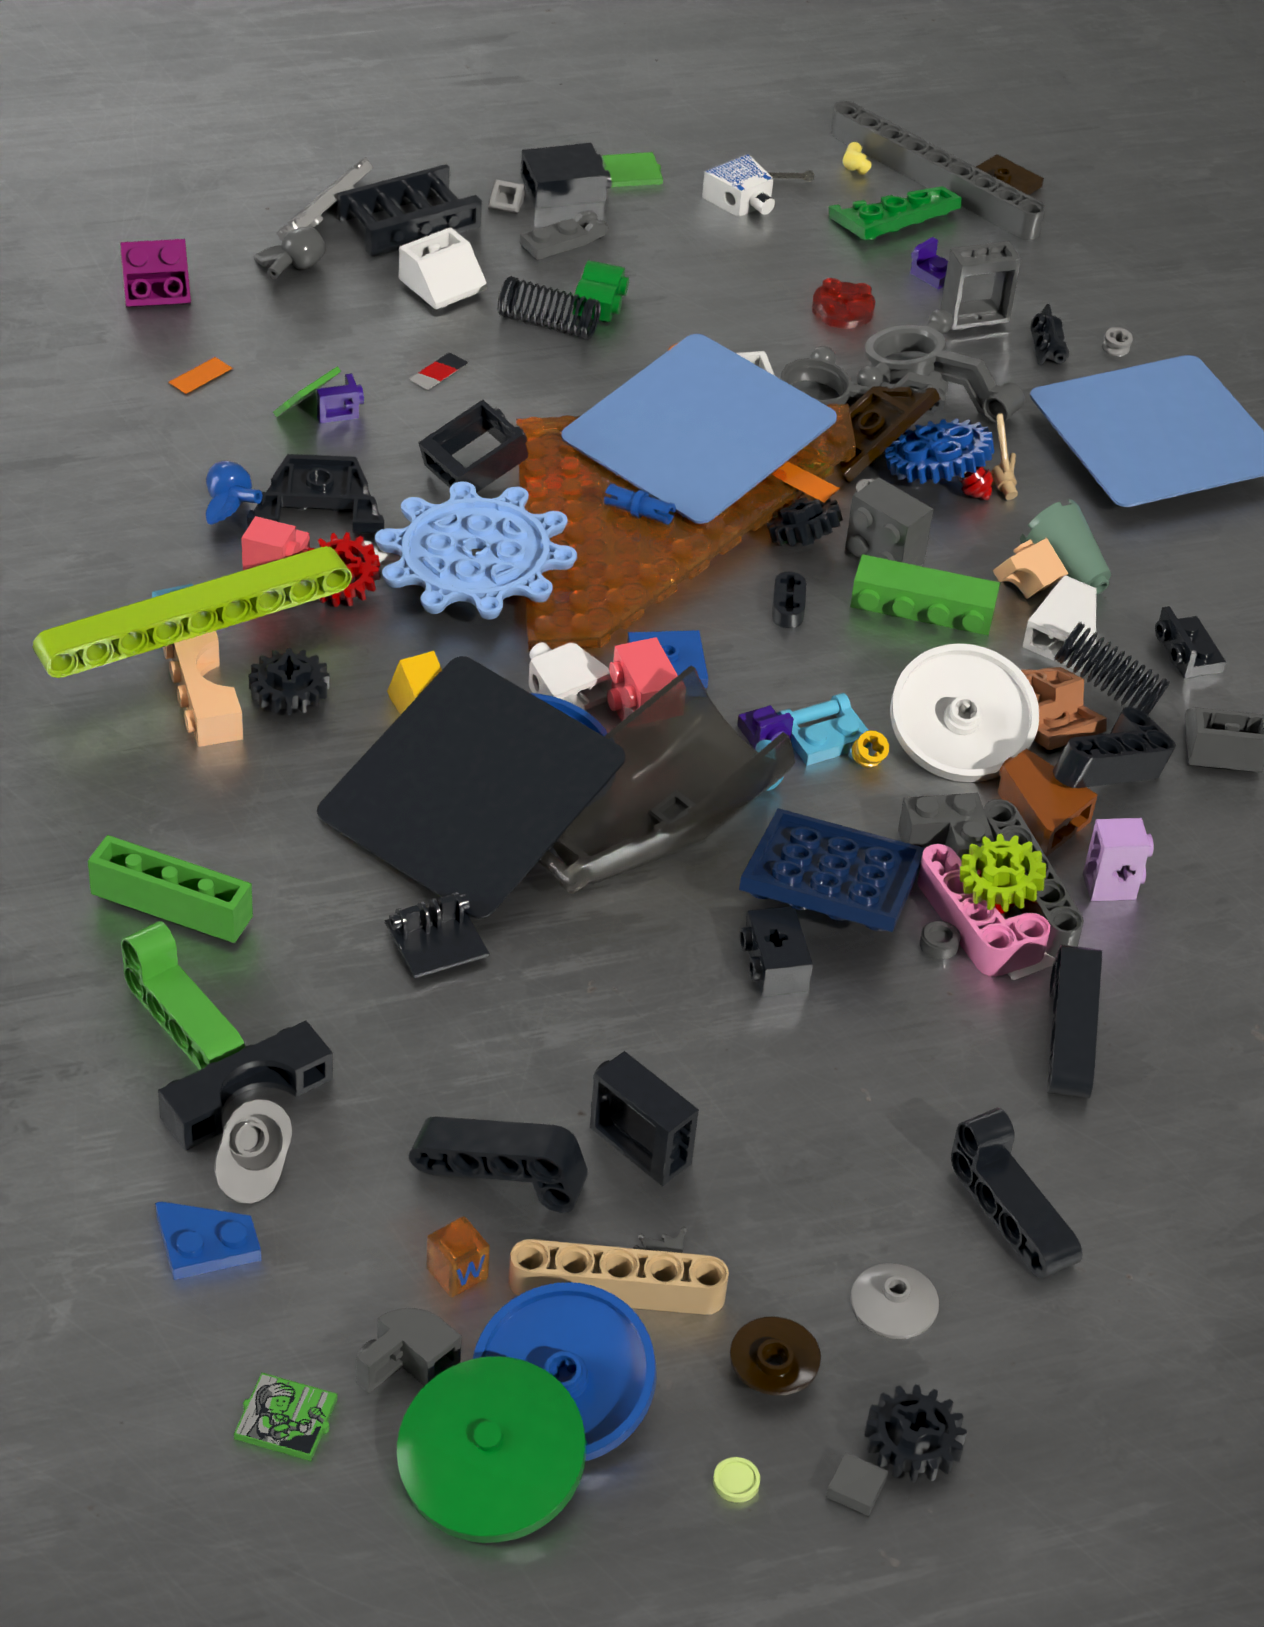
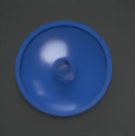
[473,1282,657,1462]

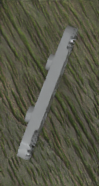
[276,158,373,241]

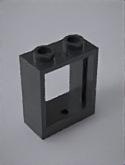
[418,400,529,493]
[590,1051,699,1187]

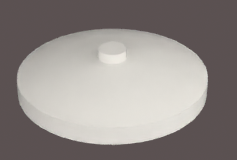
[890,644,1039,782]

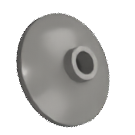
[850,1263,939,1339]

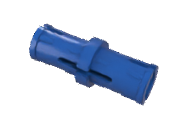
[604,483,676,525]

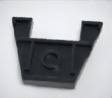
[247,454,384,534]

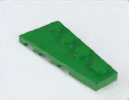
[828,186,961,240]

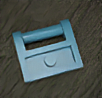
[777,693,872,766]

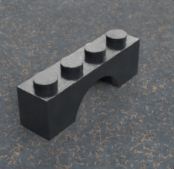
[158,1020,333,1151]

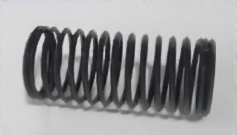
[497,276,601,340]
[1054,621,1170,715]

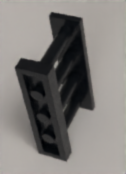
[337,164,482,257]

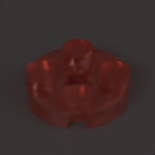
[812,278,875,329]

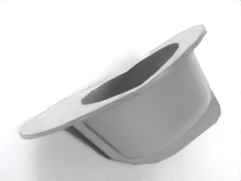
[214,1099,292,1204]

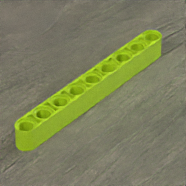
[32,546,352,678]

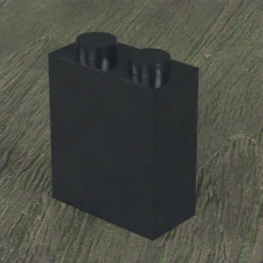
[521,143,611,209]

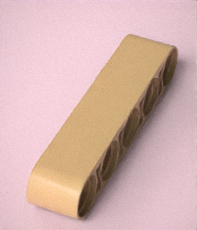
[509,1239,729,1315]

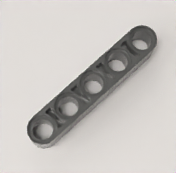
[984,799,1084,958]

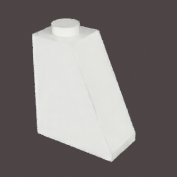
[1023,575,1096,675]

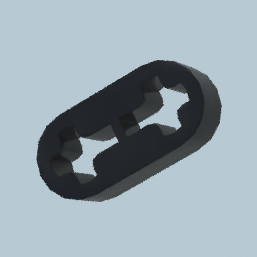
[772,571,806,628]

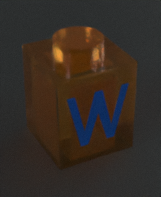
[426,1216,490,1298]

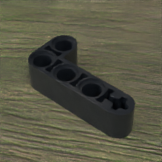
[1053,707,1176,788]
[1047,944,1102,1098]
[951,1107,1082,1279]
[408,1117,588,1213]

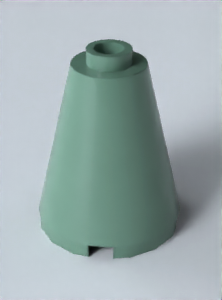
[1020,499,1111,595]

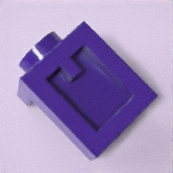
[910,237,948,290]
[317,373,364,424]
[737,705,794,749]

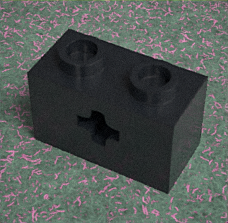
[740,906,813,997]

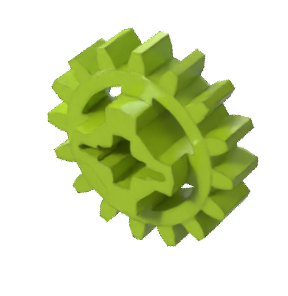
[960,834,1046,912]

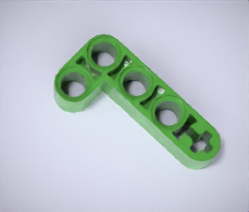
[121,921,246,1070]

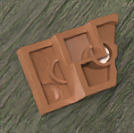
[1021,667,1107,750]

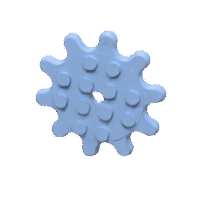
[375,481,577,620]

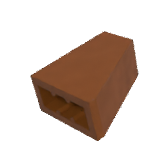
[997,748,1098,857]

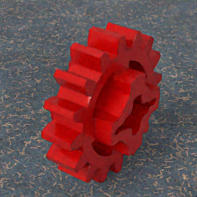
[308,532,381,607]

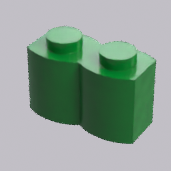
[573,260,629,322]

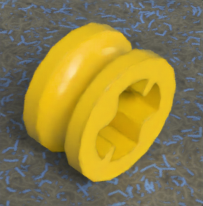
[852,730,889,768]

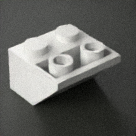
[399,227,487,309]

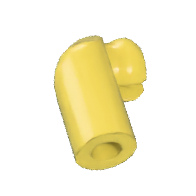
[843,142,871,175]

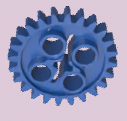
[885,418,995,484]

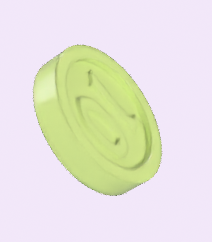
[713,1457,760,1503]

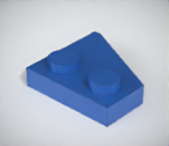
[155,1201,262,1280]

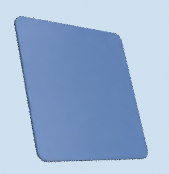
[561,334,837,524]
[1030,355,1264,507]

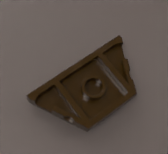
[826,386,941,483]

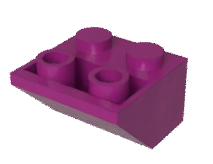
[120,239,191,308]

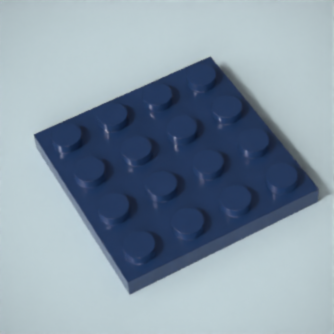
[739,808,925,932]

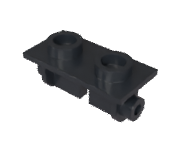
[1030,304,1069,365]

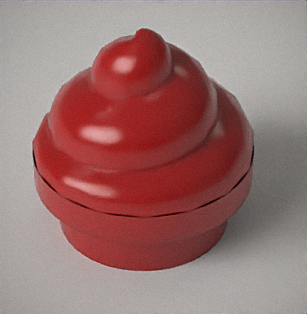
[959,467,993,500]

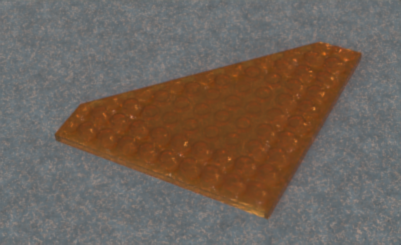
[516,404,856,651]

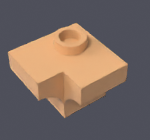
[992,538,1069,599]

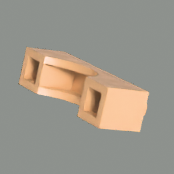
[163,631,243,747]

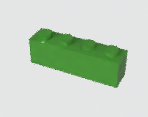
[850,554,1000,636]
[88,835,253,943]

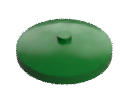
[397,1356,586,1543]

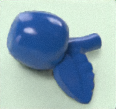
[206,460,263,525]

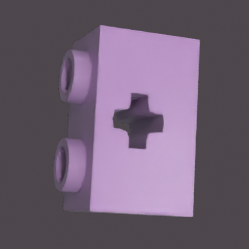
[1083,818,1153,901]

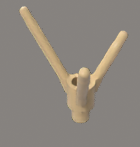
[991,413,1018,500]

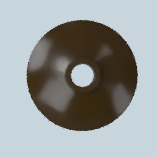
[730,1316,821,1396]

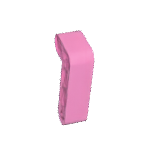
[917,844,1050,977]

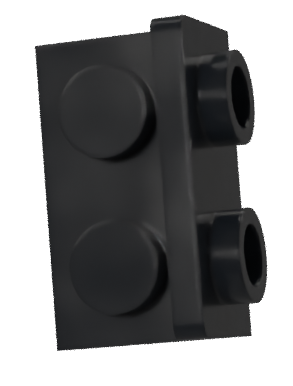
[1155,606,1226,679]

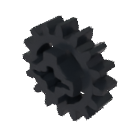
[766,497,843,546]
[248,648,330,715]
[864,1385,967,1482]

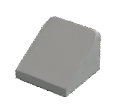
[488,179,526,214]

